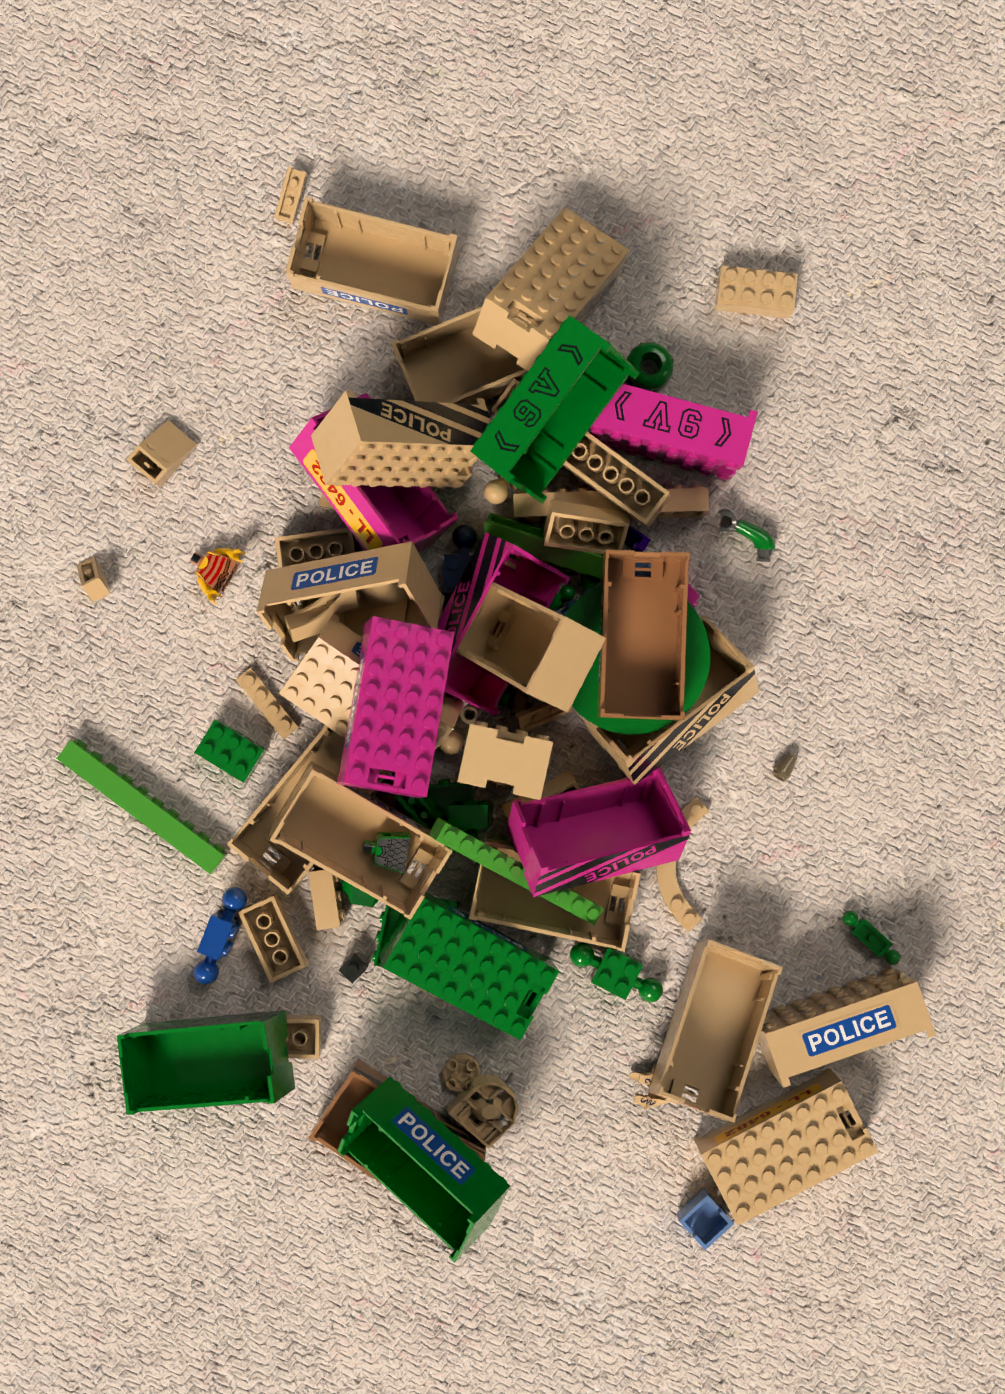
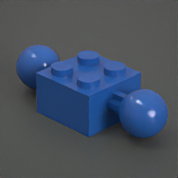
[194,887,247,985]

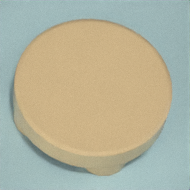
[443,1053,481,1093]

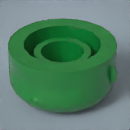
[626,342,674,392]

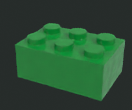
[194,720,268,783]
[448,801,494,833]

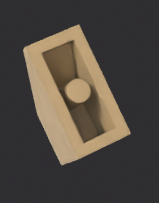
[77,556,110,602]

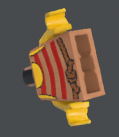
[190,548,246,605]

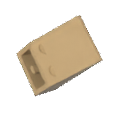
[126,420,197,488]

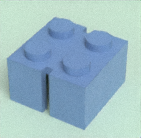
[676,1187,734,1250]

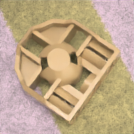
[447,1074,519,1149]

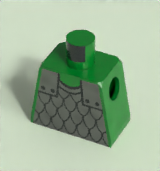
[362,832,411,874]

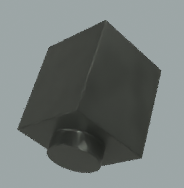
[339,953,368,984]

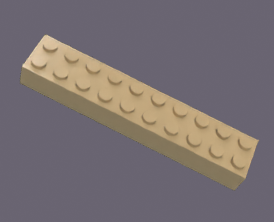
[491,378,672,528]
[513,485,709,523]

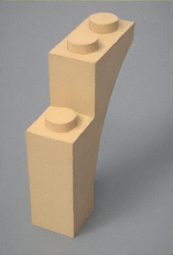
[284,590,360,642]

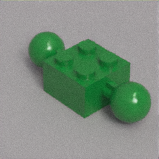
[570,942,663,1002]

